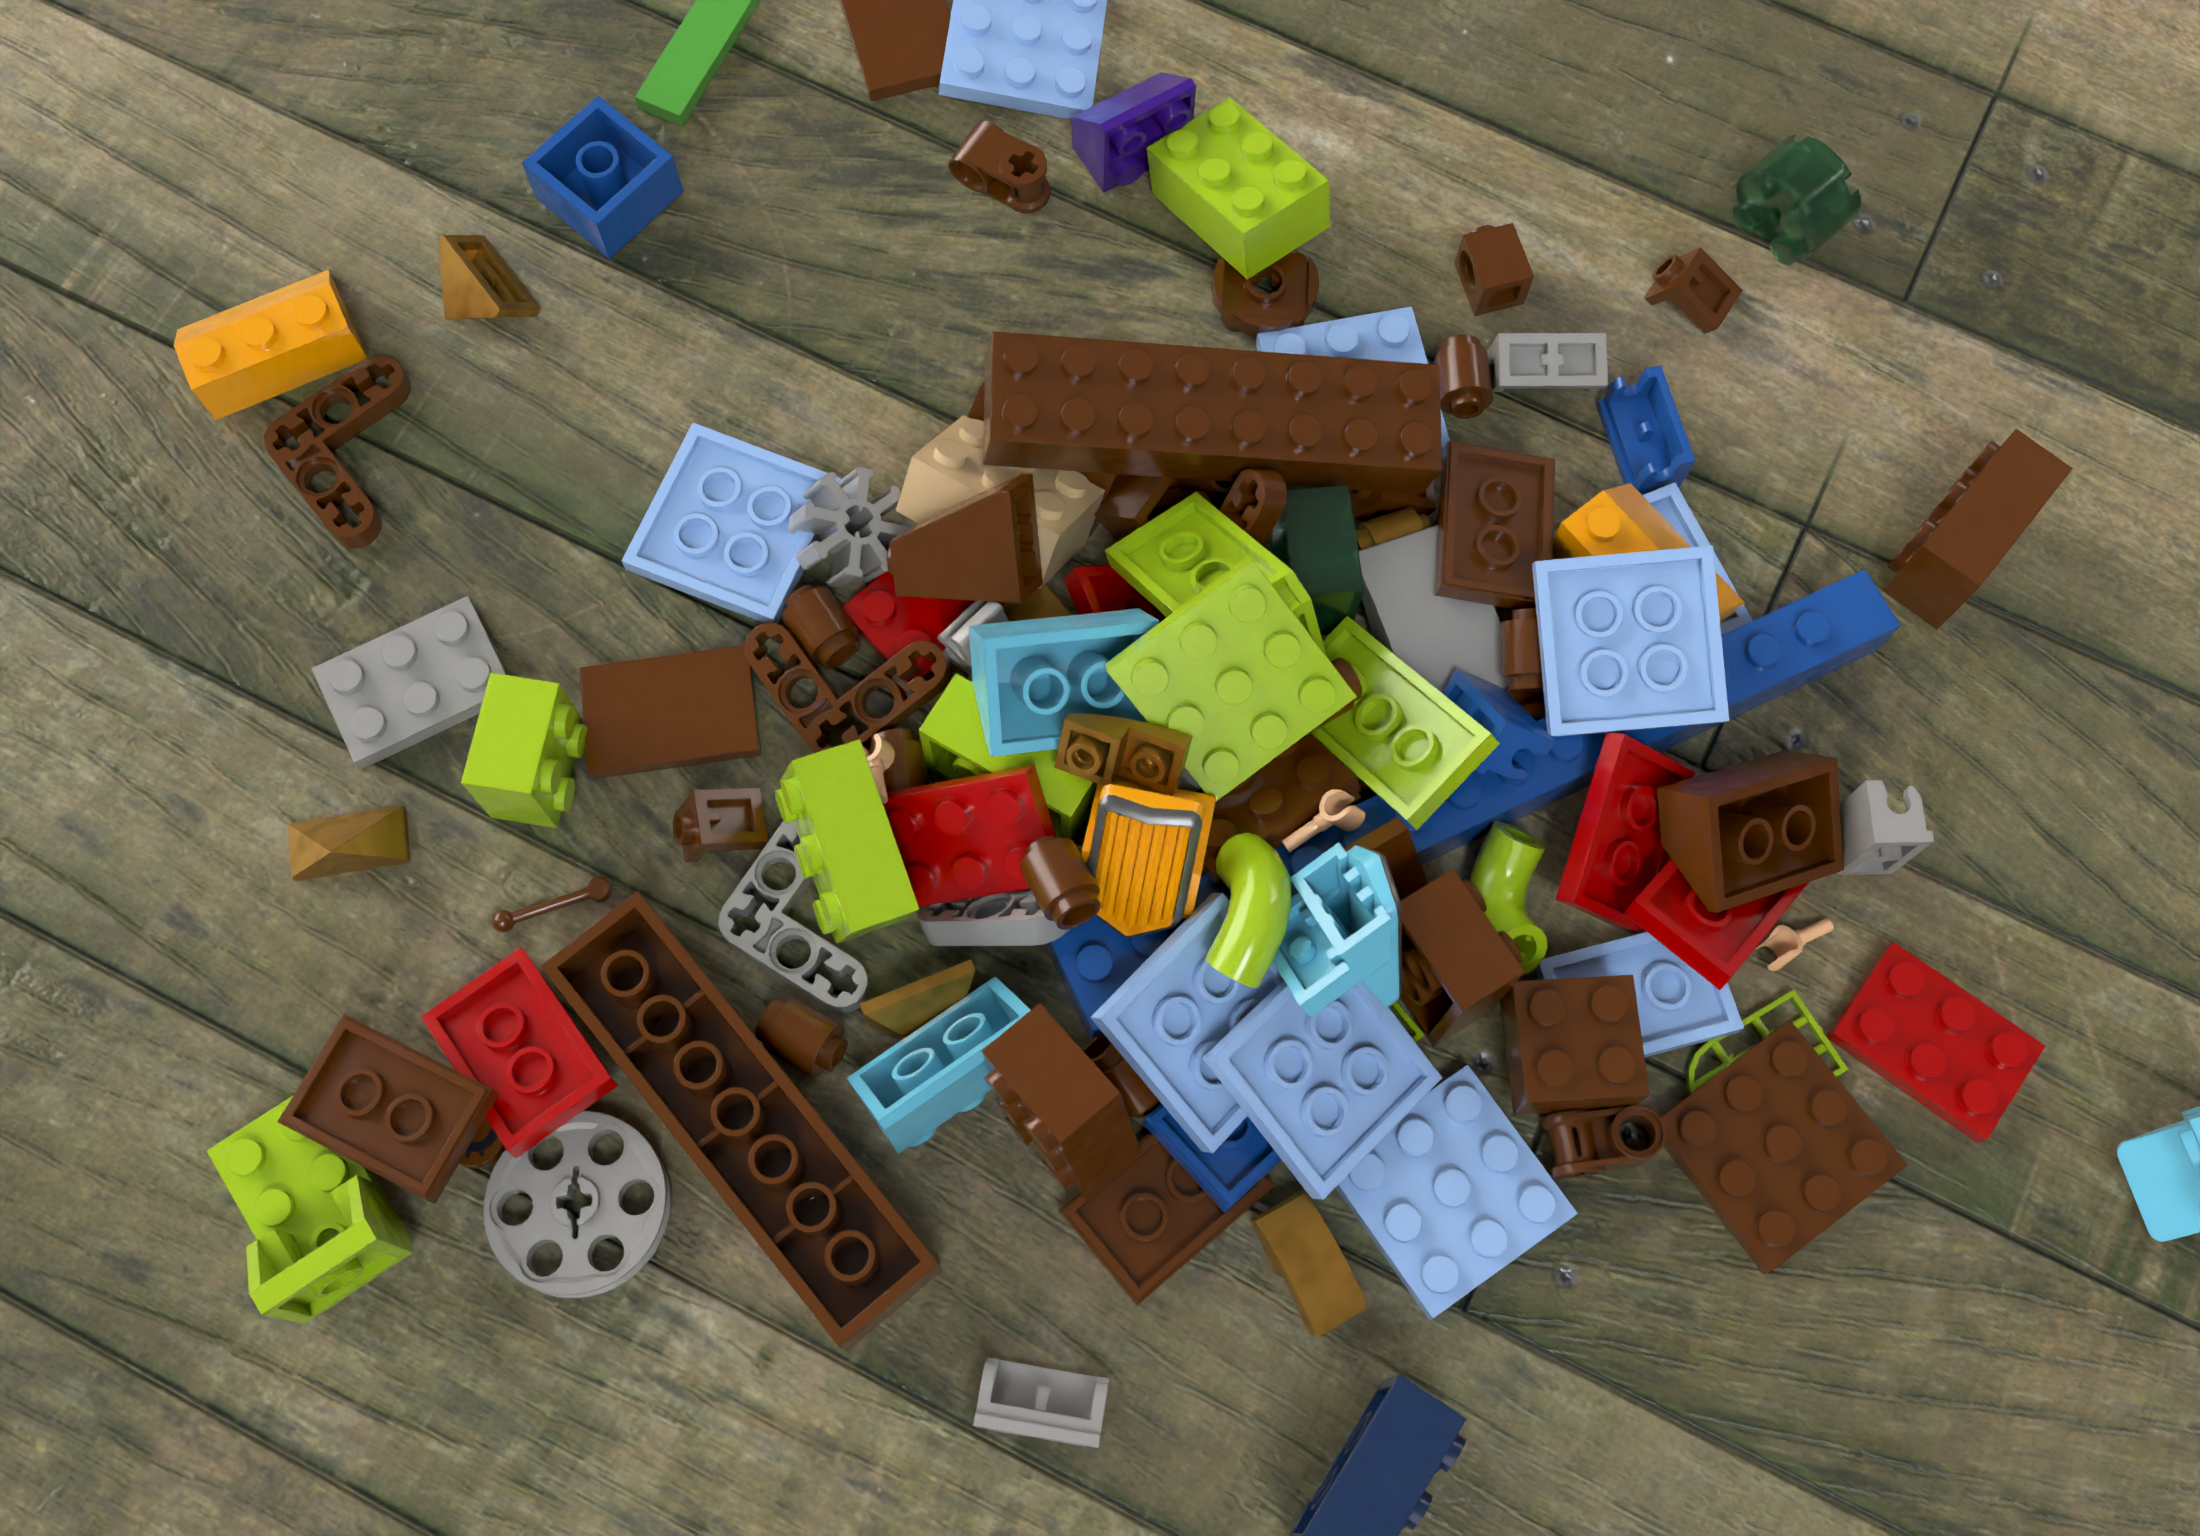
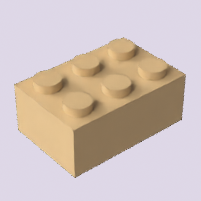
[896,415,1106,589]

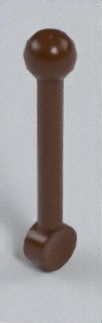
[492,877,612,932]

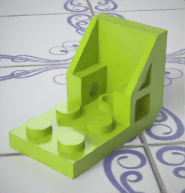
[1105,492,1327,656]
[207,1096,414,1324]

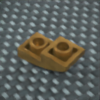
[1054,713,1193,796]
[1251,1191,1369,1337]

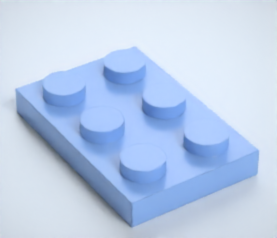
[1535,932,1744,1057]

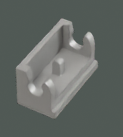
[1487,333,1608,392]
[1835,780,1934,875]
[973,1357,1109,1449]

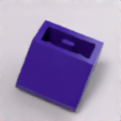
[1072,72,1196,193]

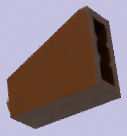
[887,474,1043,603]

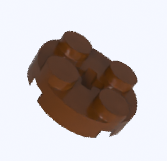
[1212,248,1319,337]

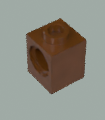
[1454,223,1534,316]

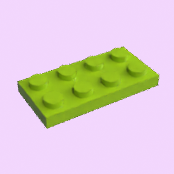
[1311,616,1500,830]

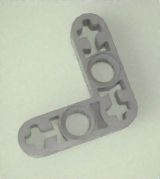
[718,820,870,1013]
[917,833,1086,946]

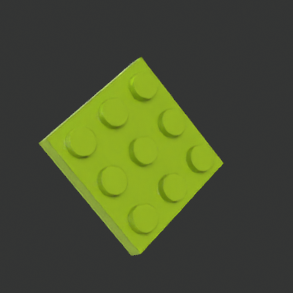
[1105,555,1357,801]

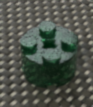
[1733,135,1861,265]

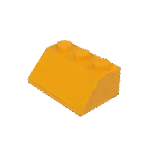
[173,269,368,420]
[1553,483,1745,624]

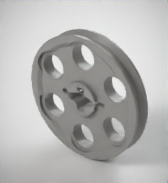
[483,1111,671,1298]

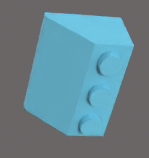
[969,609,1159,757]
[847,976,1031,1154]

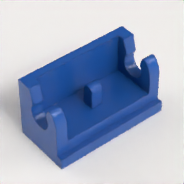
[1596,365,1696,495]
[1442,669,1556,779]

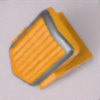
[1081,776,1217,939]

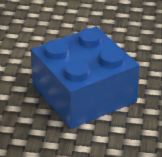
[522,96,684,259]

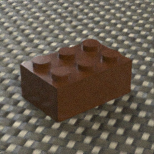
[1882,429,2073,630]
[1399,869,1525,1047]
[981,1003,1141,1199]

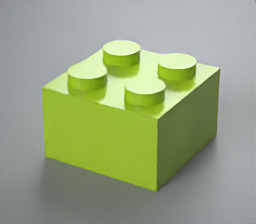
[461,672,588,828]

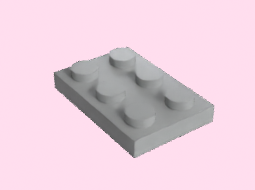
[311,596,508,770]

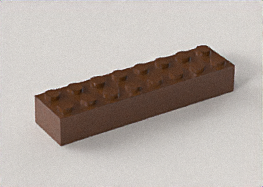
[983,331,1442,494]
[541,891,943,1352]

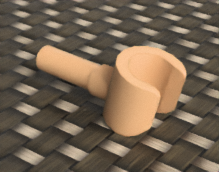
[863,733,895,804]
[1281,789,1365,852]
[1755,918,1834,971]

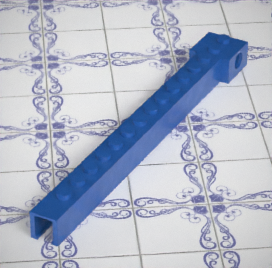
[1044,569,1901,1040]

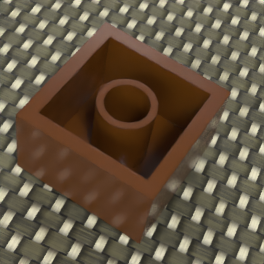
[1500,975,1650,1115]

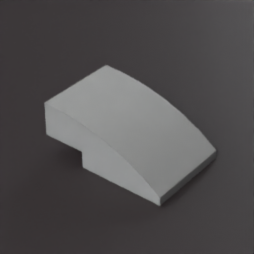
[1349,524,1508,693]

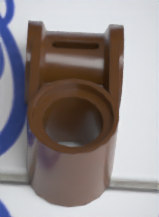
[948,121,1050,214]
[1541,1105,1666,1180]

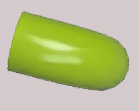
[1470,821,1548,975]
[1205,833,1292,988]

